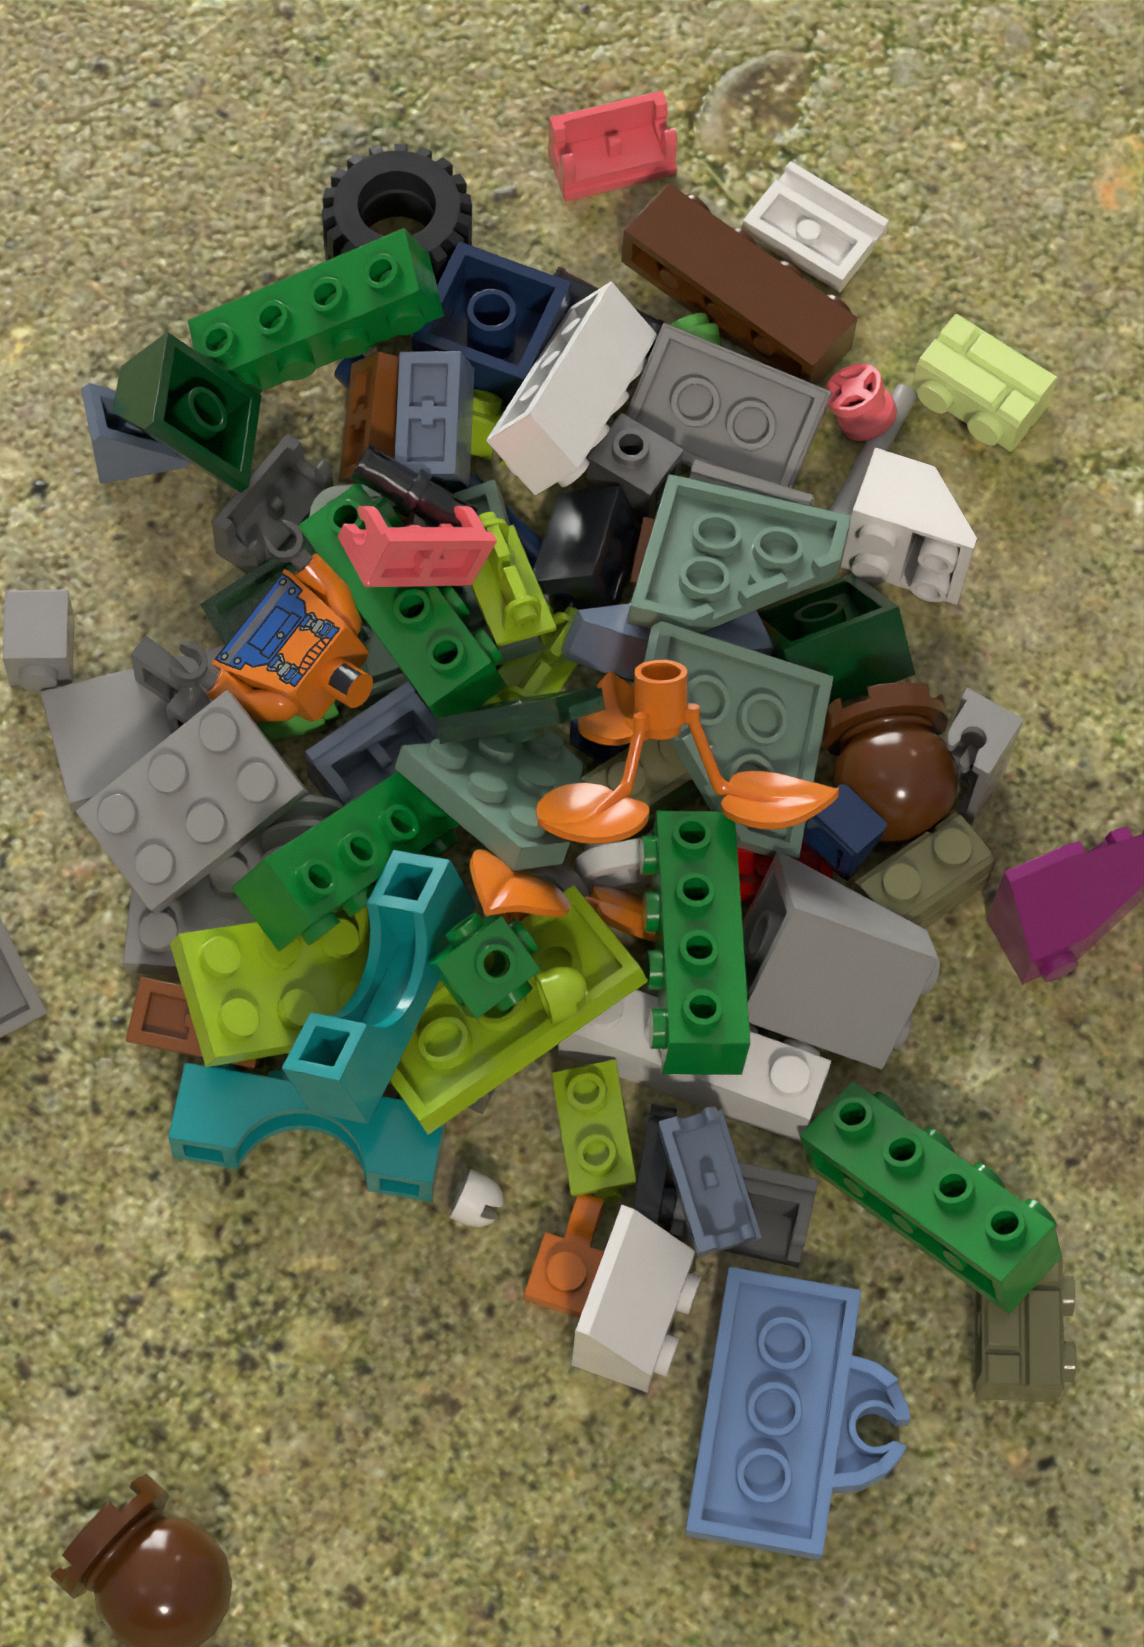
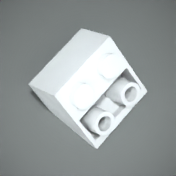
[840,448,977,605]

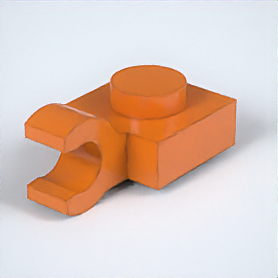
[524,1194,604,1318]

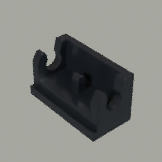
[533,485,641,614]

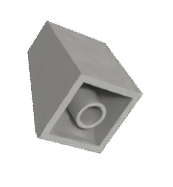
[742,852,940,1069]

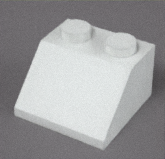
[571,1205,702,1393]

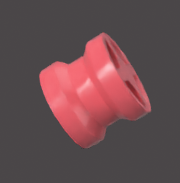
[825,363,897,441]

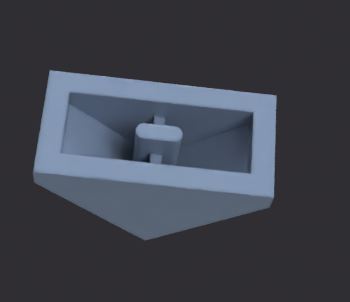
[81,383,191,484]

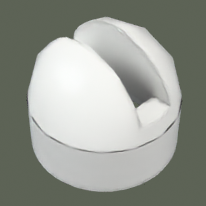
[449,1169,504,1228]

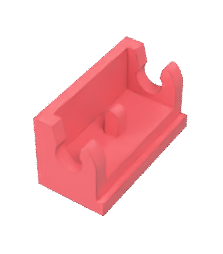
[548,91,677,202]
[337,506,497,587]

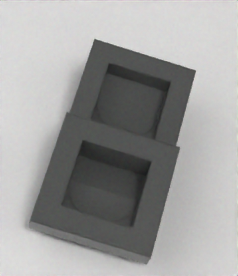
[131,636,211,734]

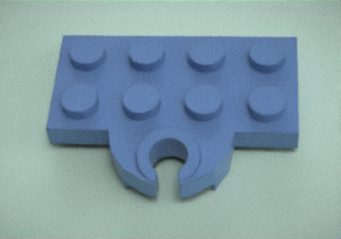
[684,1267,910,1561]

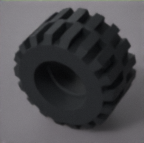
[322,144,472,285]

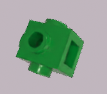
[427,912,541,1019]

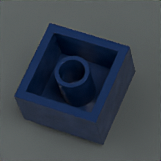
[412,241,571,407]

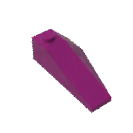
[986,826,1144,985]

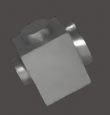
[586,413,684,521]

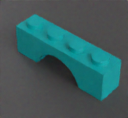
[282,850,476,1124]
[168,1061,447,1203]

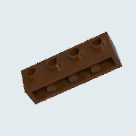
[621,183,858,386]

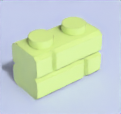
[911,314,1058,452]

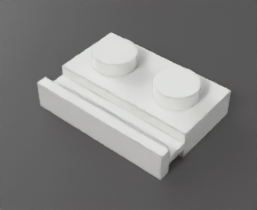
[742,161,889,293]

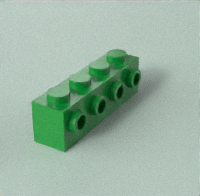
[188,228,444,394]
[298,482,507,731]
[231,771,461,951]
[640,811,751,1075]
[799,1081,1062,1314]

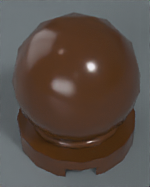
[822,682,959,846]
[51,1474,232,1647]

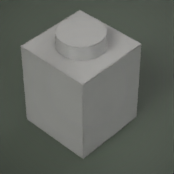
[3,590,74,691]

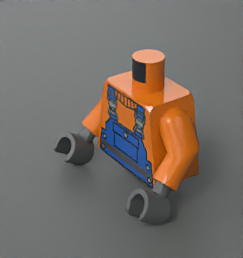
[168,520,373,723]

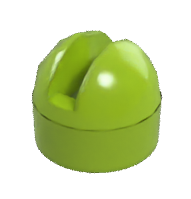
[534,966,588,1025]

